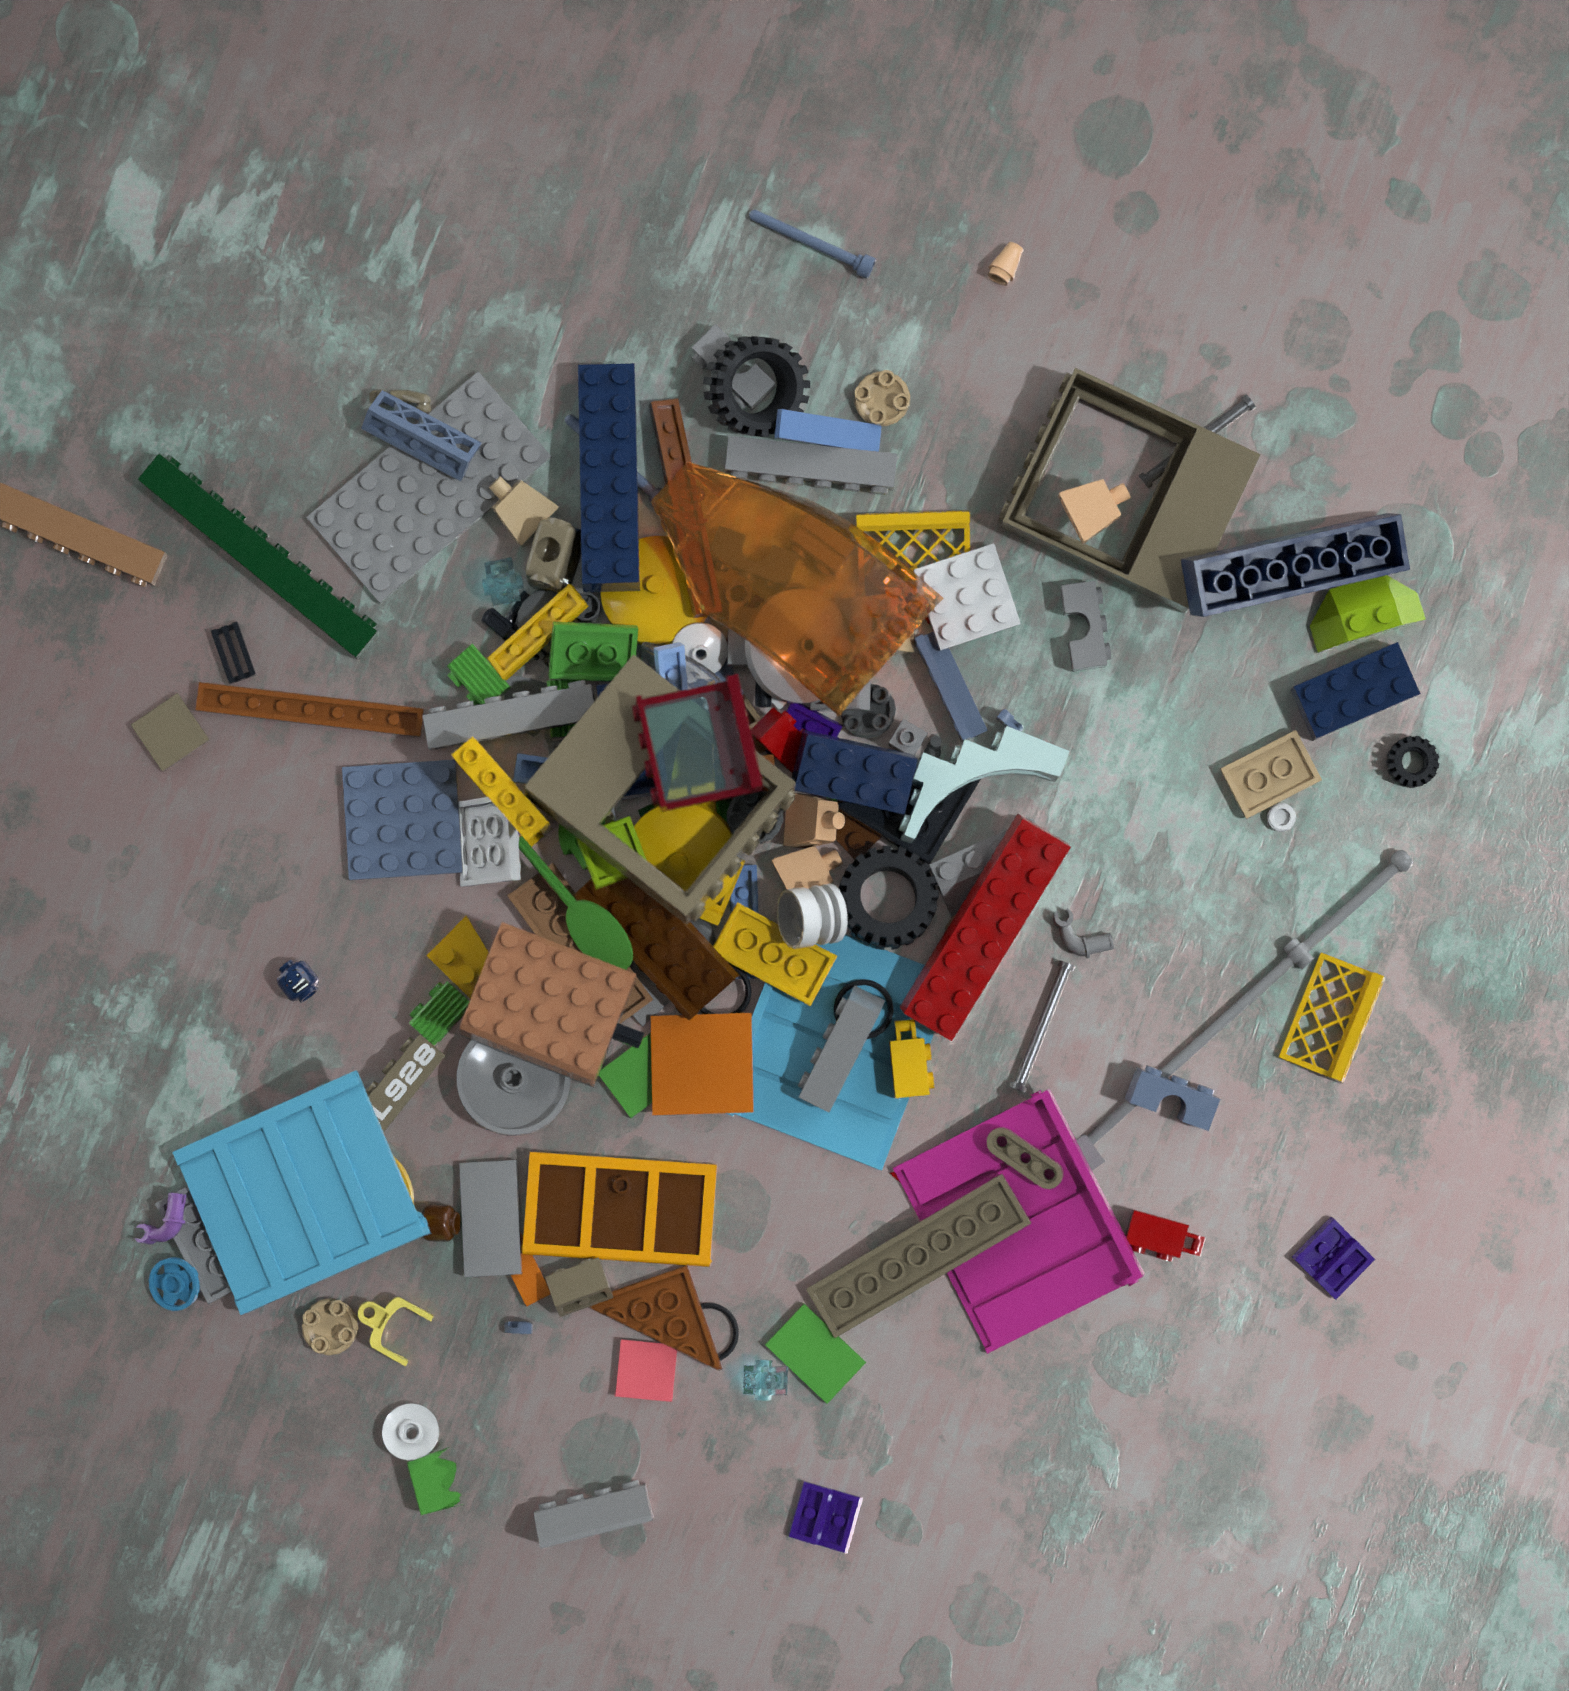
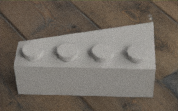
[798,985,885,1112]

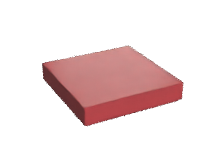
[615,1339,677,1402]

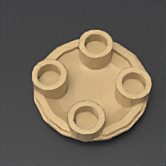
[855,370,910,426]
[302,1298,358,1355]

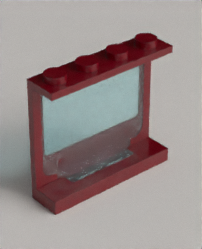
[632,674,763,813]

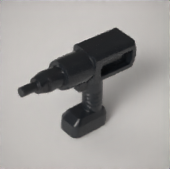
[481,590,540,661]

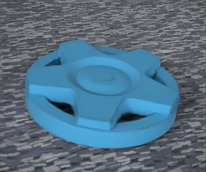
[149,1257,200,1311]

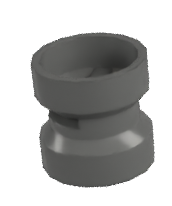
[576,592,601,623]

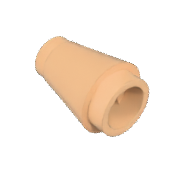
[988,242,1023,286]

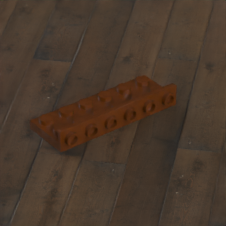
[574,878,739,1020]

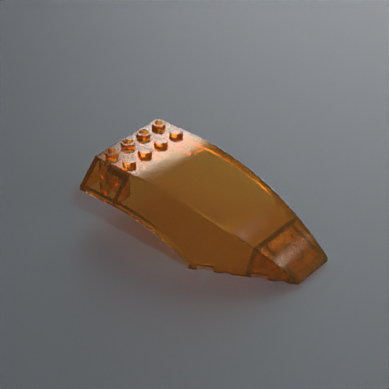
[651,462,944,716]

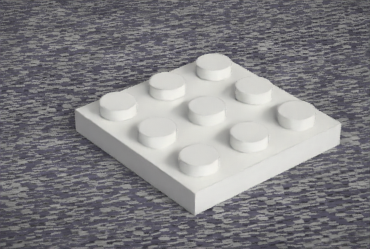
[913,543,1021,651]
[458,797,521,887]

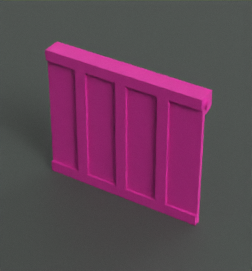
[893,1088,1145,1354]

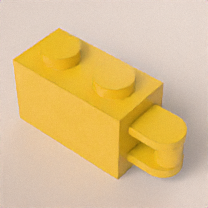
[889,1019,934,1098]

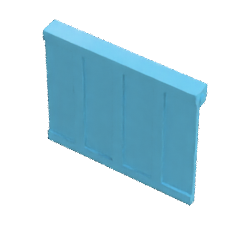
[725,935,935,1171]
[172,1070,430,1315]

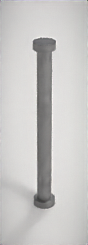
[1138,394,1256,489]
[1009,960,1075,1093]

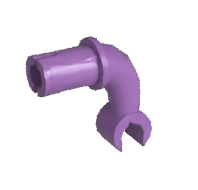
[135,1193,187,1245]

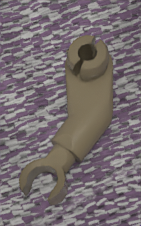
[369,389,432,412]

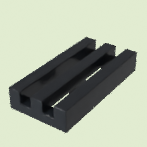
[211,621,257,685]

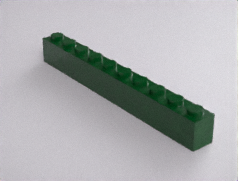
[138,453,379,660]

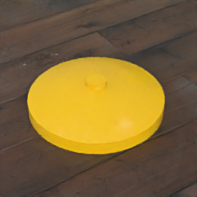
[601,536,708,647]
[634,804,738,909]

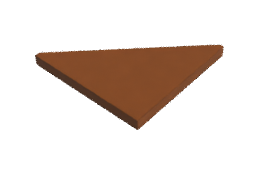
[588,1265,723,1371]

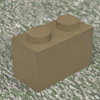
[545,1257,614,1317]

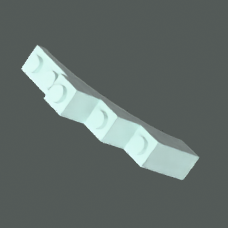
[899,726,1069,844]

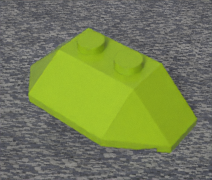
[1309,575,1426,653]

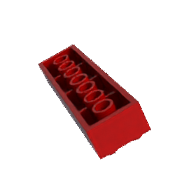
[900,813,1071,1041]

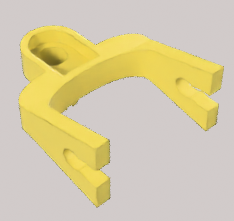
[357,1296,434,1367]

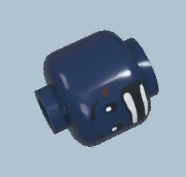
[277,960,319,1003]

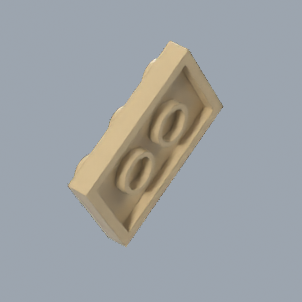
[1220,730,1322,819]

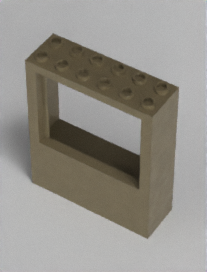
[998,368,1261,613]
[524,655,796,925]

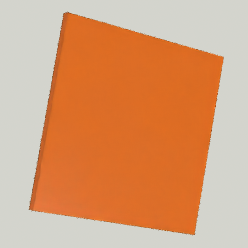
[651,1013,754,1116]

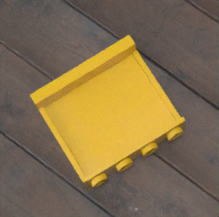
[452,736,553,847]

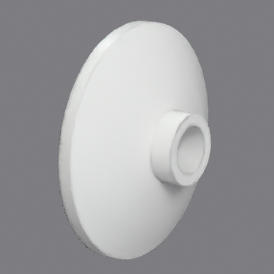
[672,623,728,678]
[382,1404,439,1461]

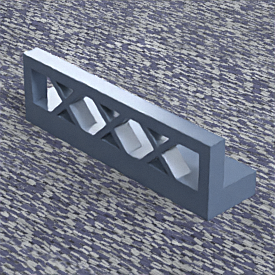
[361,390,481,481]
[914,632,988,743]

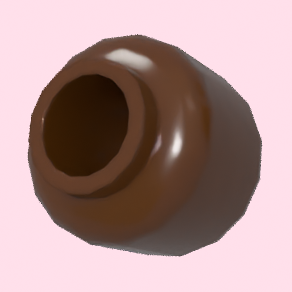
[422,1204,461,1242]

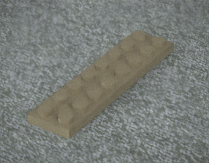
[806,1173,1032,1338]

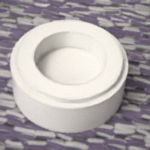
[1267,803,1296,832]

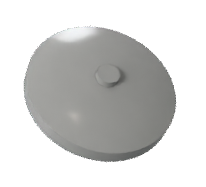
[456,1040,571,1136]

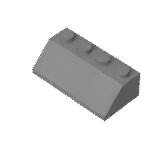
[929,818,1035,918]
[534,1480,654,1549]

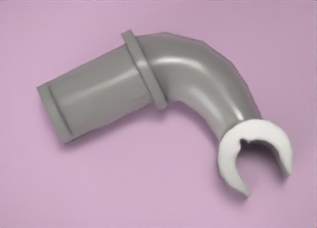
[1053,908,1114,958]

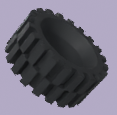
[703,336,810,437]
[838,846,939,950]

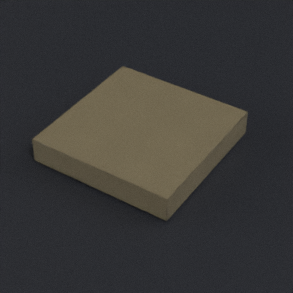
[131,693,210,772]

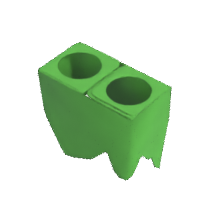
[407,1447,465,1515]

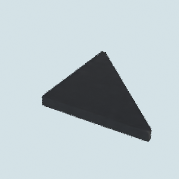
[838,779,981,865]

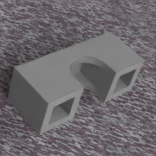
[692,324,776,411]
[1060,581,1111,672]

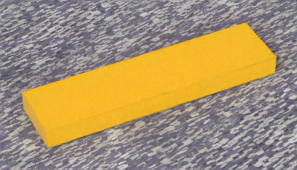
[487,584,589,680]

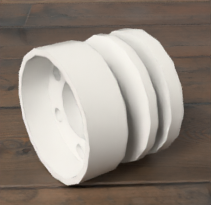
[777,883,847,949]

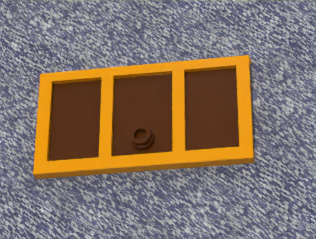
[521,1152,717,1267]

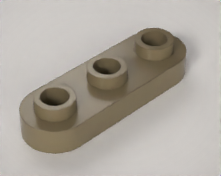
[987,1127,1064,1189]

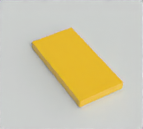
[713,902,837,1007]

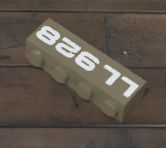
[366,1034,446,1133]

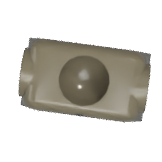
[525,517,581,593]

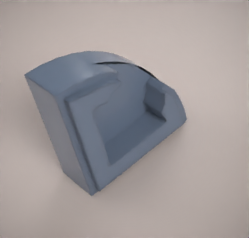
[996,709,1024,732]
[504,1321,533,1334]

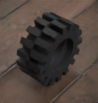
[1386,736,1440,788]

